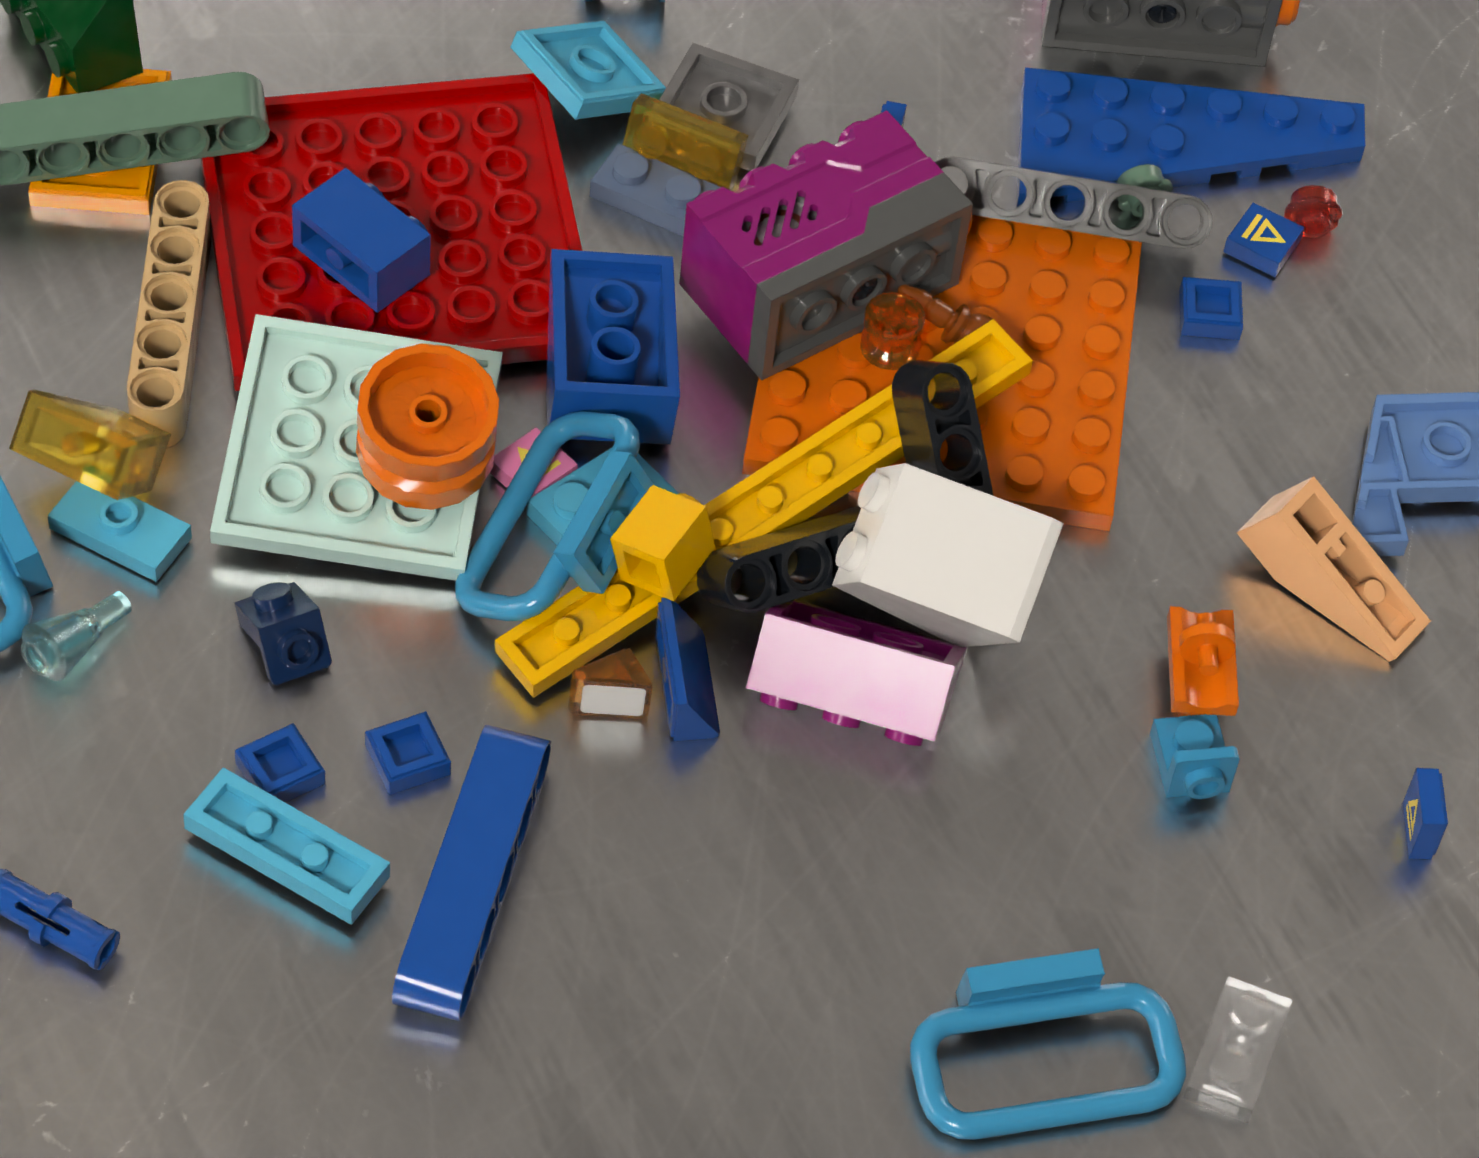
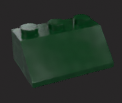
[0,0,143,93]

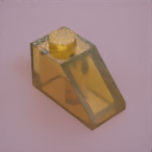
[9,389,171,500]

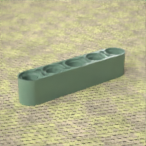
[0,72,270,185]

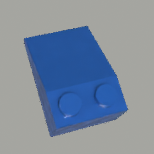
[546,249,680,445]

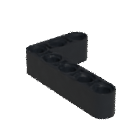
[697,360,994,613]

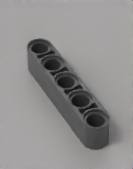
[935,157,1212,249]

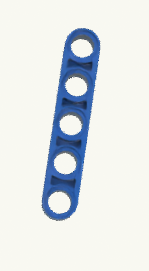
[392,725,551,1021]

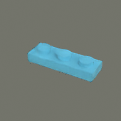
[183,767,390,925]

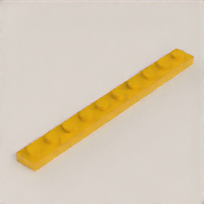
[495,319,1033,698]

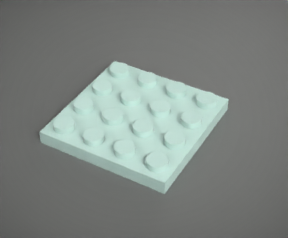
[210,314,503,581]

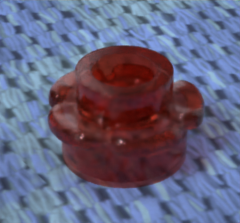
[1284,185,1343,238]

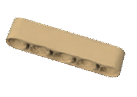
[127,180,211,450]

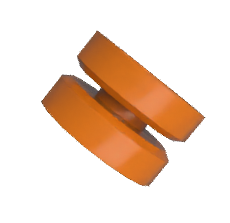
[356,343,499,510]

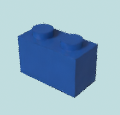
[292,168,431,313]

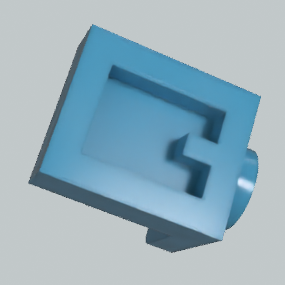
[1150,714,1240,799]

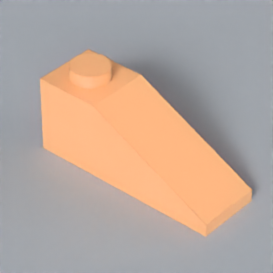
[1237,476,1431,662]

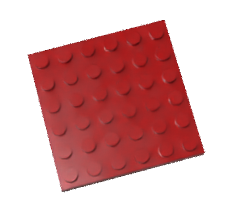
[201,73,583,391]

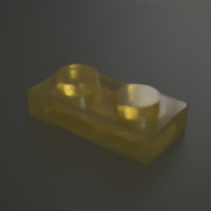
[623,93,749,190]

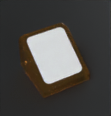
[568,648,653,718]

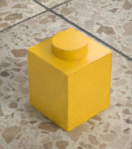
[610,485,716,601]

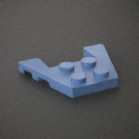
[1352,392,1479,556]

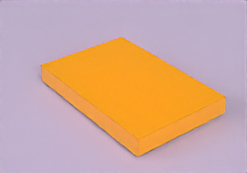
[28,69,172,215]

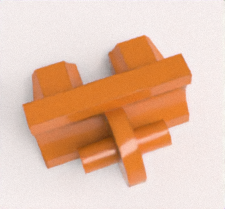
[1167,606,1239,717]

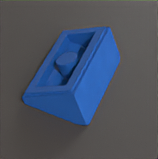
[655,598,720,741]

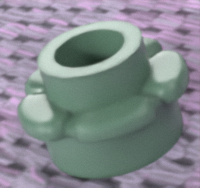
[1117,164,1173,217]

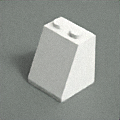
[832,463,1064,647]

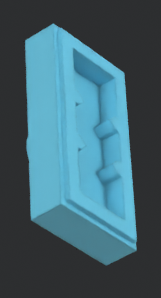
[48,472,192,582]

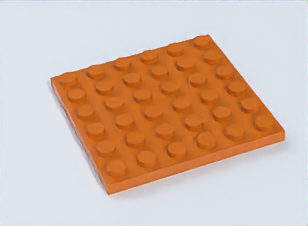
[742,215,1142,532]

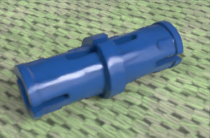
[0,868,120,970]

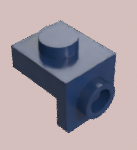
[234,582,332,685]

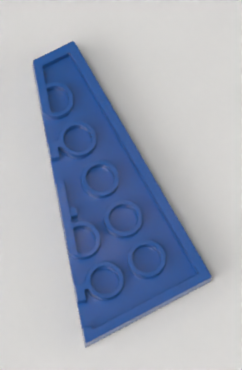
[1016,67,1366,208]

